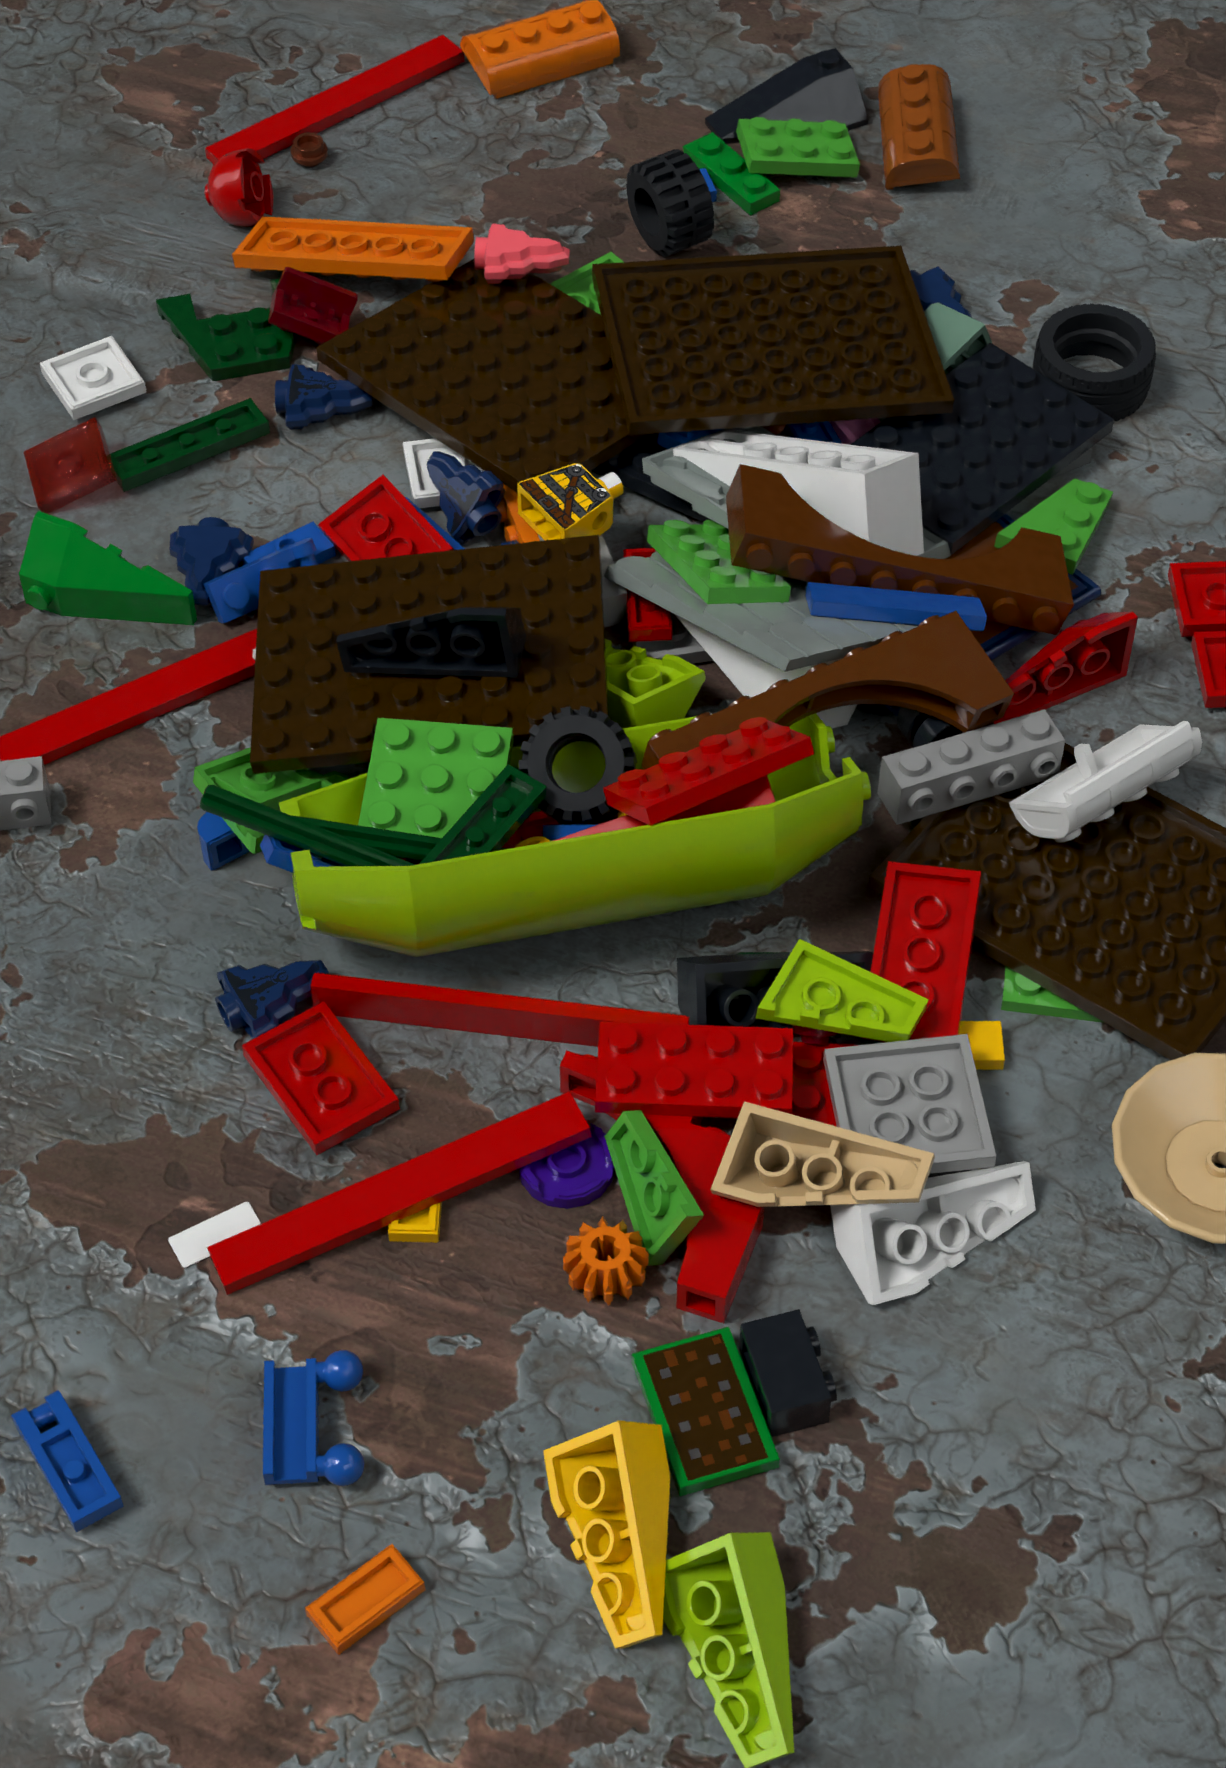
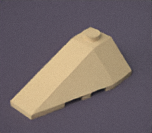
[710,1101,935,1207]

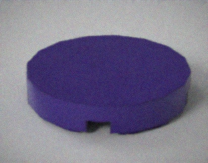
[518,1123,615,1209]

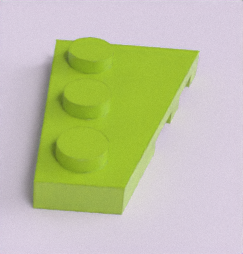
[756,939,929,1042]

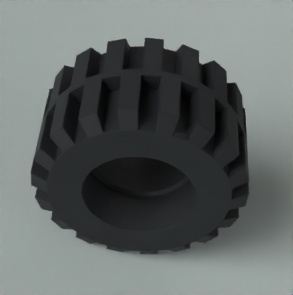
[626,149,714,257]
[519,706,637,824]

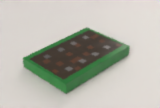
[632,1326,780,1497]

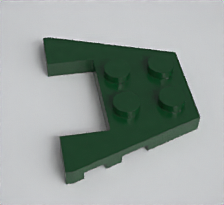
[156,278,297,382]

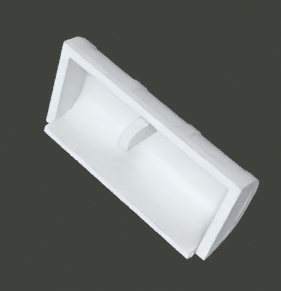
[1009,721,1202,842]

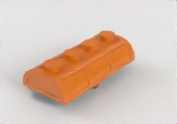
[460,0,620,99]

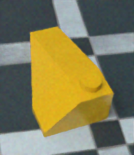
[543,1420,670,1649]

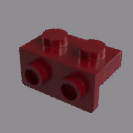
[268,267,358,345]

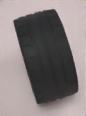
[1032,304,1156,422]

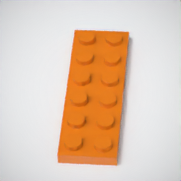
[232,216,475,282]

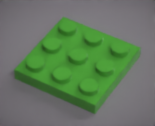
[358,718,514,838]

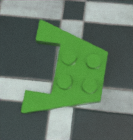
[193,747,349,854]

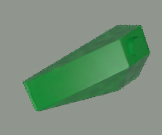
[19,511,197,625]

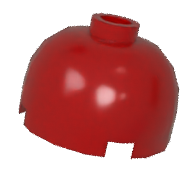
[205,148,274,227]

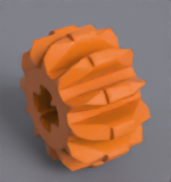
[563,1216,649,1306]

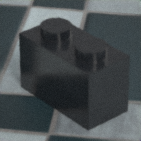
[739,1309,837,1437]

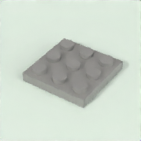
[823,1034,996,1174]

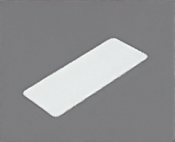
[168,1202,261,1268]

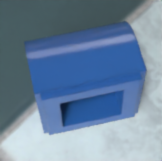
[197,812,249,871]

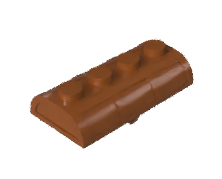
[878,64,960,190]

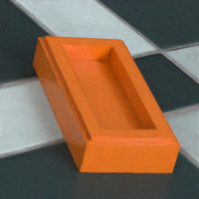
[305,1544,425,1655]

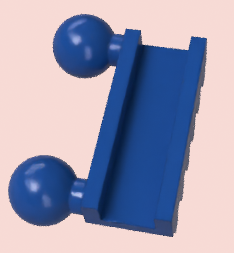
[263,1350,364,1486]

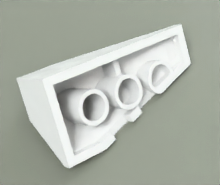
[830,1161,1036,1305]

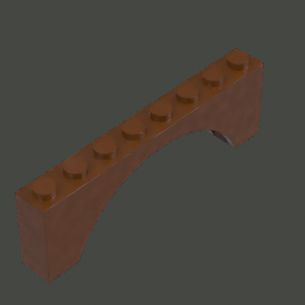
[726,464,1074,635]
[641,611,1014,770]

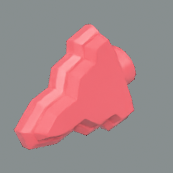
[474,223,570,284]

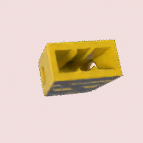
[517,463,624,540]

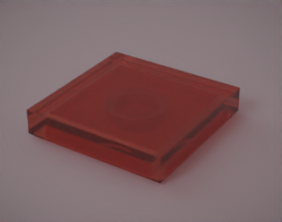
[24,417,117,514]

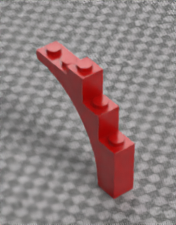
[560,1051,765,1324]

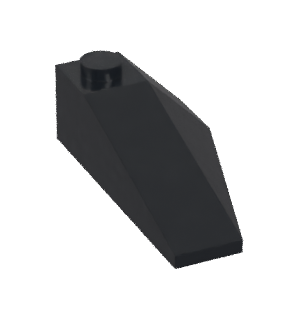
[705,48,868,144]
[336,607,526,678]
[677,951,873,1034]

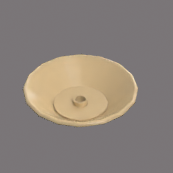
[1112,1053,1226,1244]

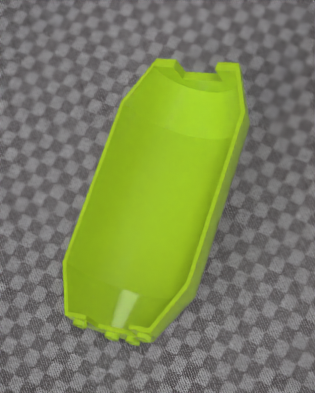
[279,714,871,957]

